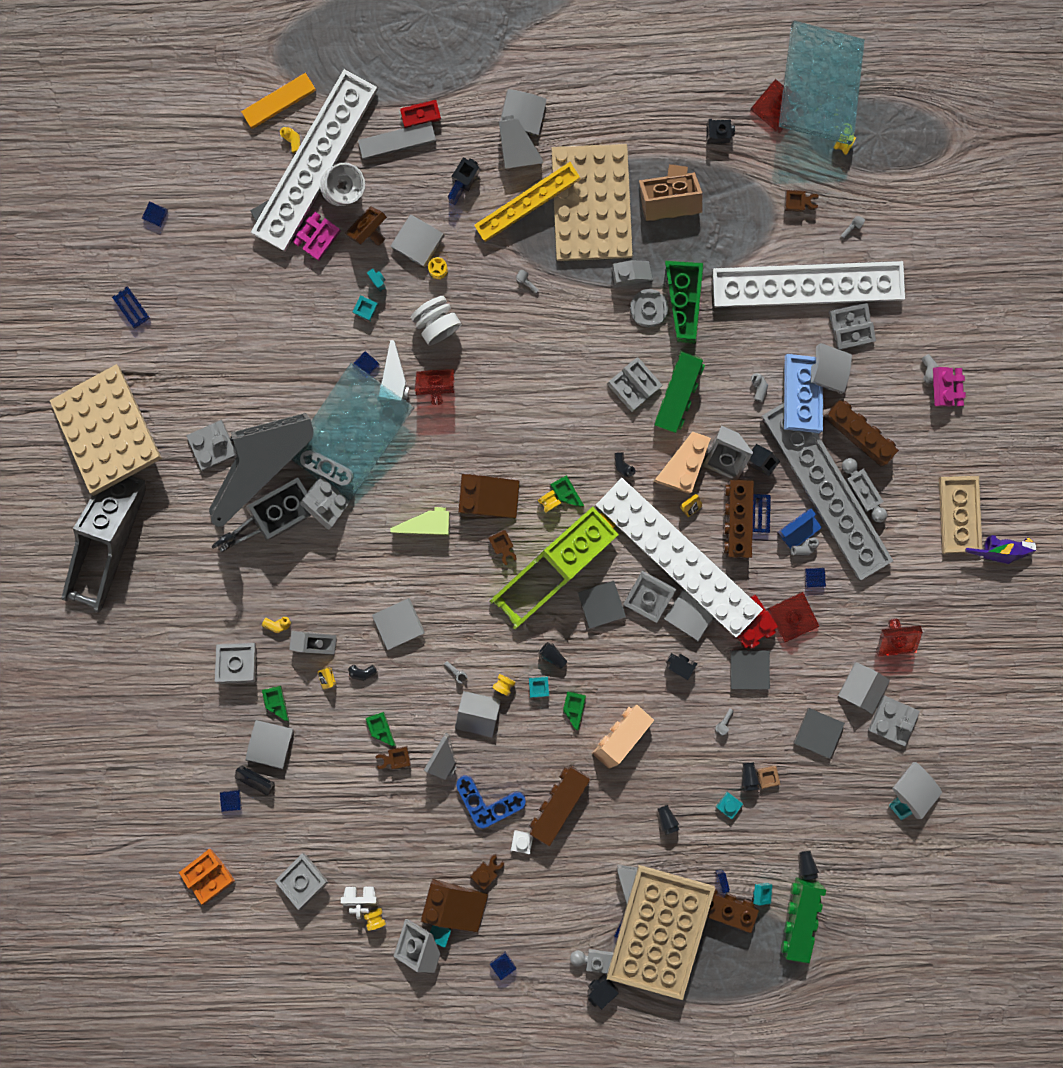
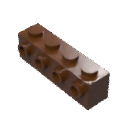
[823,400,899,467]
[723,480,754,558]
[529,765,590,846]
[707,889,759,933]

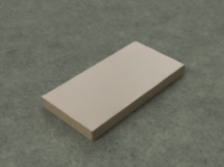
[939,476,982,554]

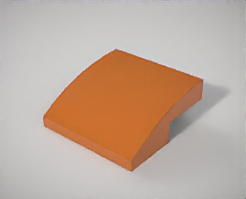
[179,849,235,905]

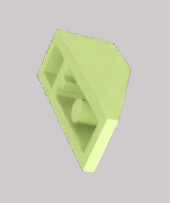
[390,507,450,535]

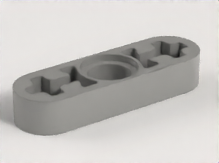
[300,450,354,485]

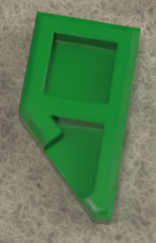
[550,475,584,507]
[262,685,289,721]
[563,691,586,730]
[365,712,396,747]

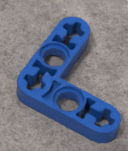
[456,775,526,828]

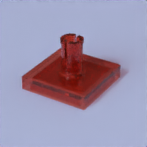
[750,79,804,133]
[415,369,455,405]
[768,592,820,643]
[876,618,923,656]

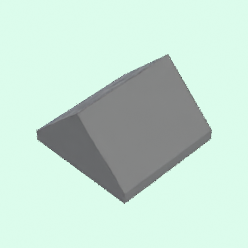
[838,662,890,714]
[455,691,501,737]

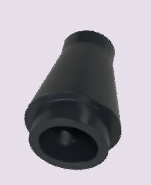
[538,642,567,669]
[742,762,761,791]
[657,805,680,835]
[799,850,819,880]

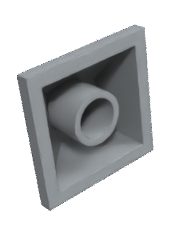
[702,426,753,480]
[424,733,457,780]
[394,919,440,973]

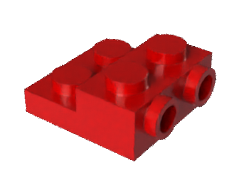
[737,594,778,649]

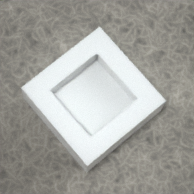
[511,830,533,854]

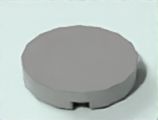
[630,289,668,328]

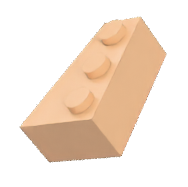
[653,432,711,494]
[592,705,654,769]

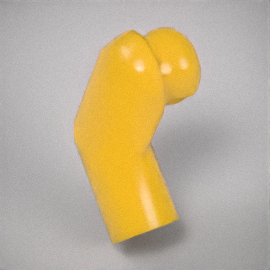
[280,127,300,153]
[261,617,291,633]

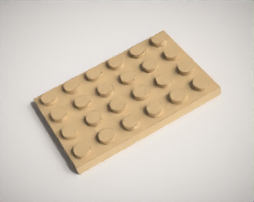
[552,144,632,261]
[50,364,162,496]
[607,865,715,1000]

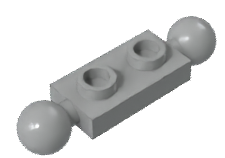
[842,458,887,523]
[570,949,613,973]

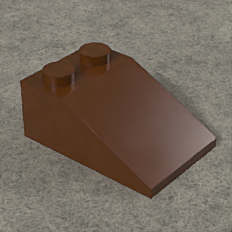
[458,474,520,518]
[420,879,488,932]

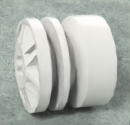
[320,163,365,206]
[411,296,462,346]

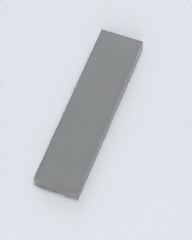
[358,122,436,160]

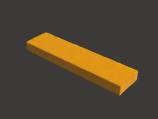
[241,72,316,129]

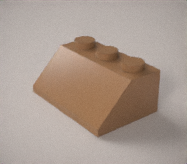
[639,172,702,221]

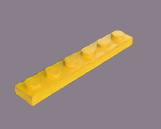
[474,162,581,242]

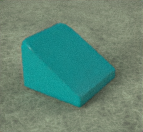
[889,797,913,820]
[430,925,452,948]

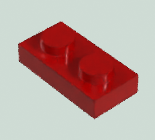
[400,100,441,128]

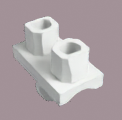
[341,887,378,919]

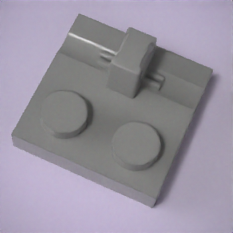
[186,420,236,471]
[299,476,350,529]
[623,571,676,623]
[215,643,256,684]
[868,695,920,746]
[275,853,329,910]

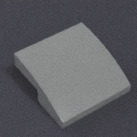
[500,89,547,137]
[391,214,445,267]
[829,303,876,349]
[811,343,852,394]
[607,357,663,412]
[664,589,714,641]
[372,598,425,650]
[245,720,294,770]
[892,762,942,819]

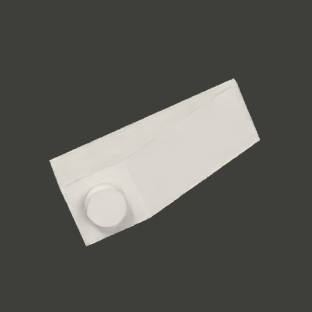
[379,340,409,403]

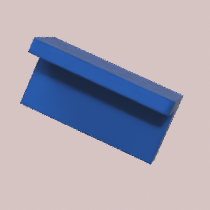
[778,508,821,550]

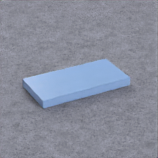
[784,354,823,433]

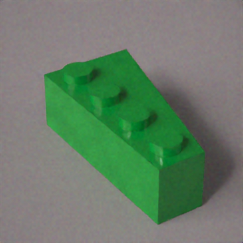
[665,261,703,344]
[654,350,705,433]
[781,878,826,964]

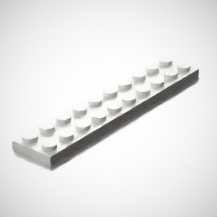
[251,69,378,252]
[712,261,905,308]
[596,478,763,638]

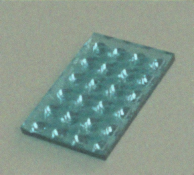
[779,20,865,145]
[291,363,415,501]

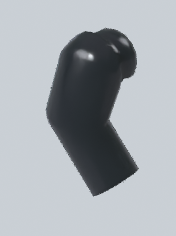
[614,452,636,478]
[348,665,378,681]

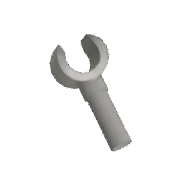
[841,216,865,239]
[516,270,538,293]
[444,661,468,684]
[715,709,733,736]

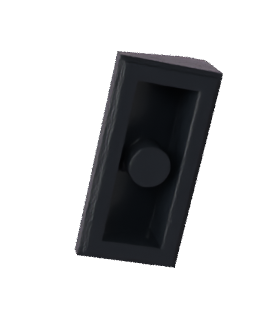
[235,765,275,796]

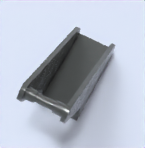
[209,413,314,527]
[62,476,146,613]

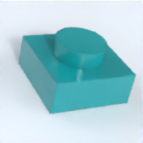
[367,268,386,292]
[352,295,378,321]
[529,676,549,698]
[716,792,743,819]
[753,883,773,906]

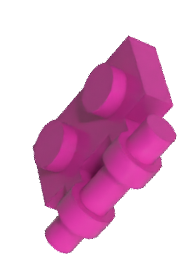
[293,212,341,261]
[933,367,966,407]

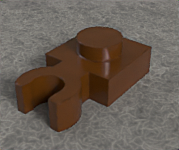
[784,190,819,212]
[488,530,517,565]
[375,746,411,769]
[470,854,504,890]

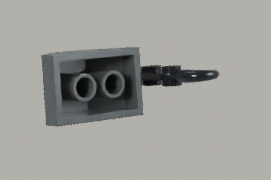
[212,478,311,553]

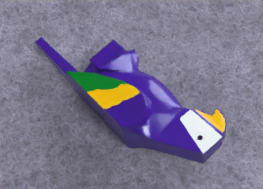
[965,535,1036,564]

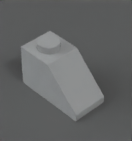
[612,260,653,288]
[289,631,337,654]

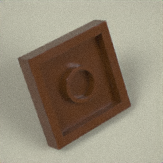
[345,206,387,246]

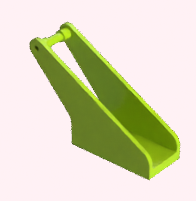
[489,507,619,629]

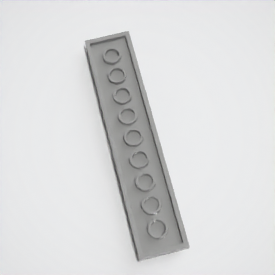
[761,403,893,581]

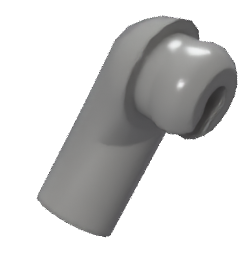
[921,354,939,384]
[751,373,768,402]
[791,537,819,556]

